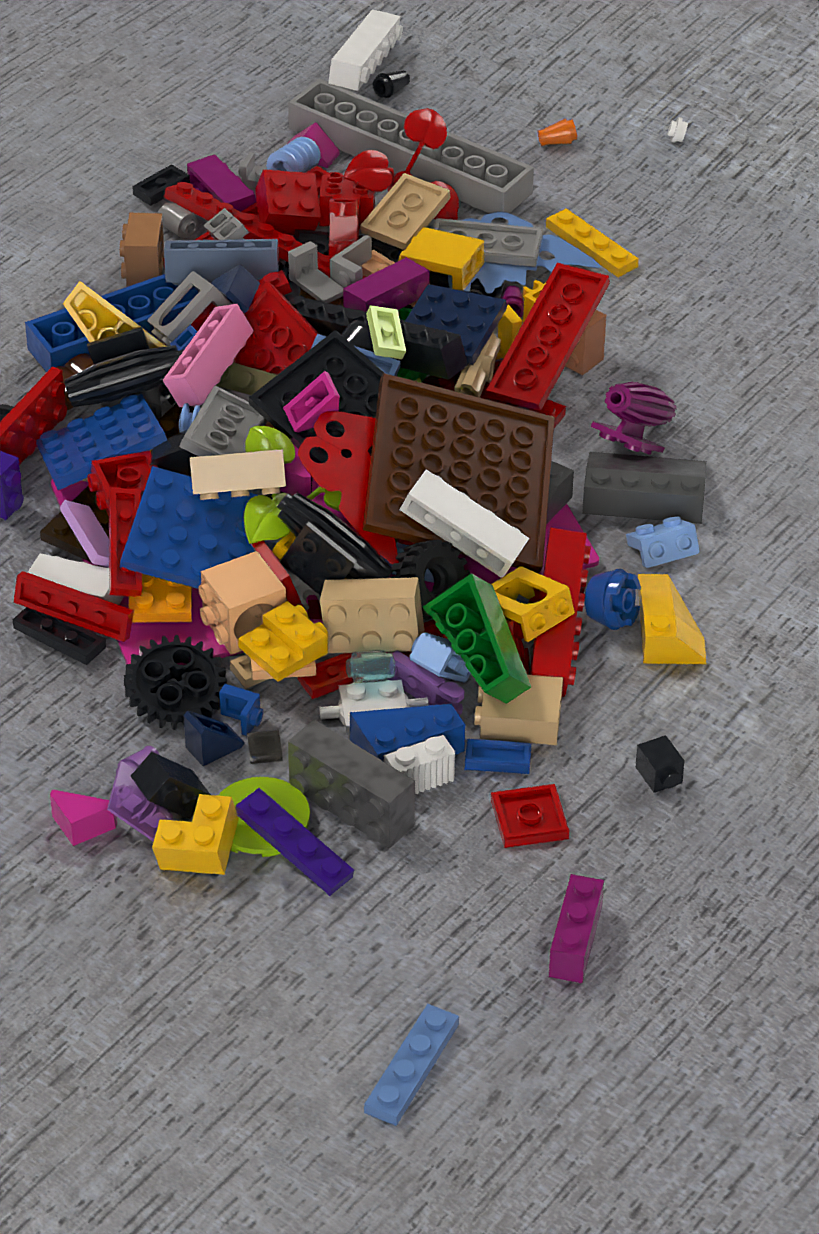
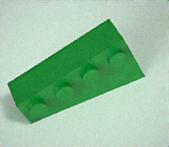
[423,573,531,704]

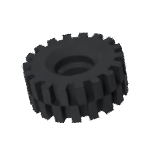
[391,540,470,620]

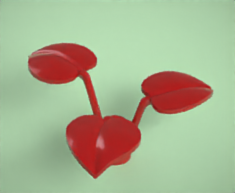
[343,108,459,220]

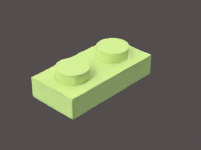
[366,305,406,359]

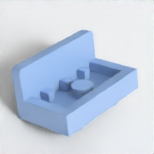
[626,517,699,568]

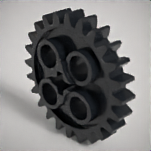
[124,635,227,730]

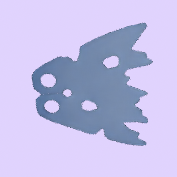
[448,212,601,294]

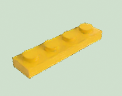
[546,208,639,277]

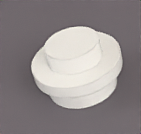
[667,117,688,143]

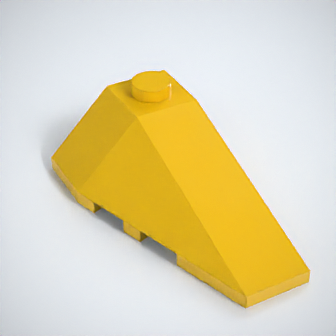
[63,281,167,349]
[637,574,706,664]

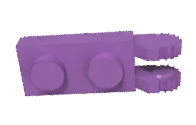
[388,650,465,716]

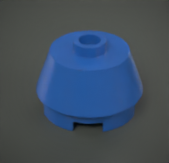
[585,569,641,630]

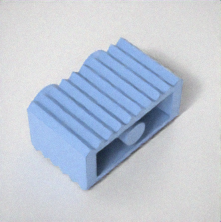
[410,632,471,683]

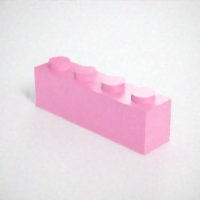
[163,304,253,407]

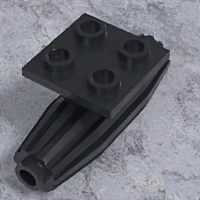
[65,327,184,407]
[277,492,393,596]

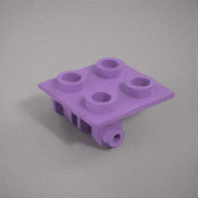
[107,760,174,842]

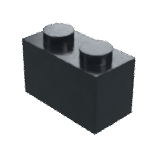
[131,752,211,819]

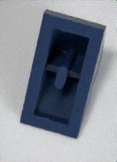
[211,264,260,313]
[184,710,245,766]

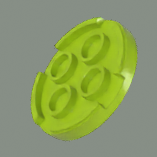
[218,777,310,857]

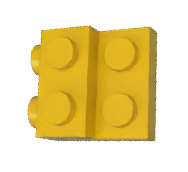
[238,601,328,682]

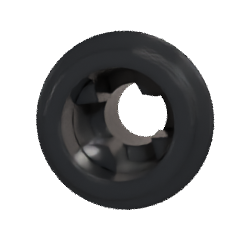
[373,70,410,98]

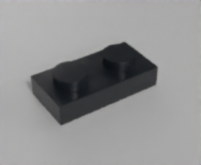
[132,164,190,206]

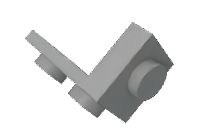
[330,235,372,288]
[288,241,343,303]

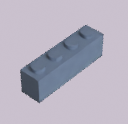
[164,239,279,285]

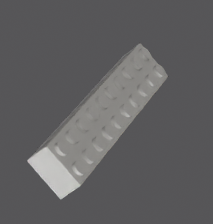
[288,79,534,219]

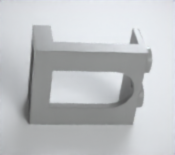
[147,271,232,346]

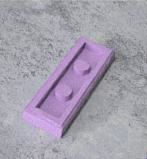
[60,500,109,568]

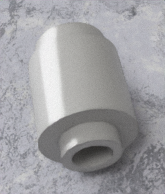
[158,203,197,238]

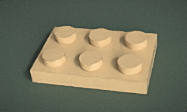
[360,173,451,250]

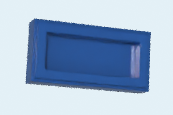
[465,739,532,774]

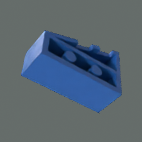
[350,704,465,762]

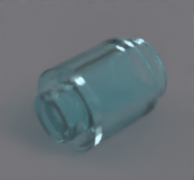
[346,650,395,684]

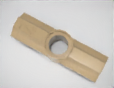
[455,332,501,398]

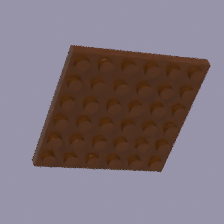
[363,373,555,573]

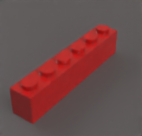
[530,527,591,697]

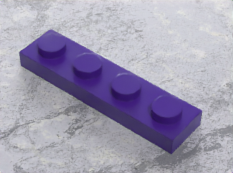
[235,788,354,896]

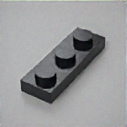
[12,607,106,665]

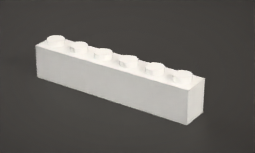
[328,9,403,91]

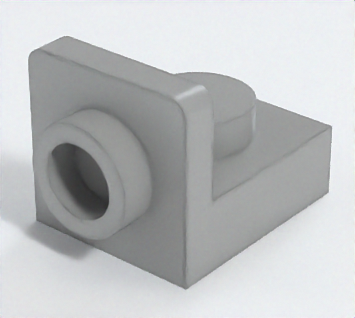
[238,152,267,190]

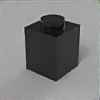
[635,735,685,793]

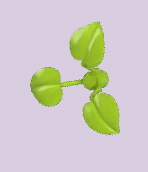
[244,426,341,544]

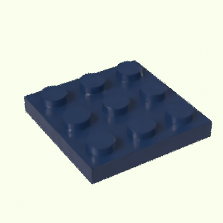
[405,284,507,365]

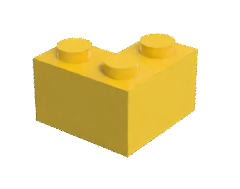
[152,794,239,875]

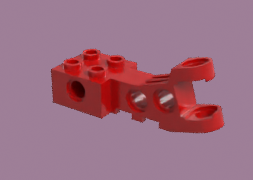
[319,172,376,257]

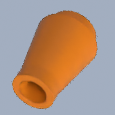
[537,118,577,146]

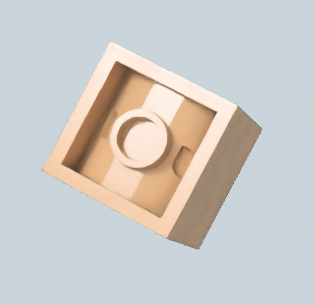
[198,551,286,655]

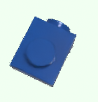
[219,684,263,736]

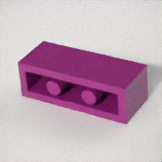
[187,154,257,212]
[343,257,429,312]
[549,874,604,983]

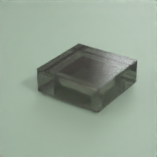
[247,730,283,764]

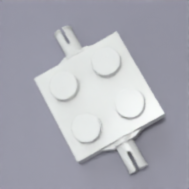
[319,680,429,735]

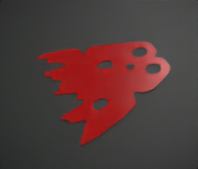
[298,411,399,565]

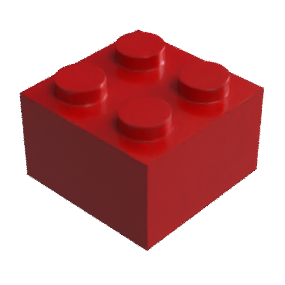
[255,169,321,235]

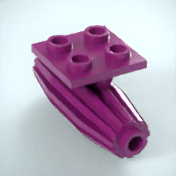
[591,382,677,455]

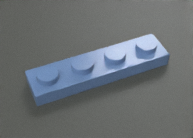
[364,1004,459,1126]

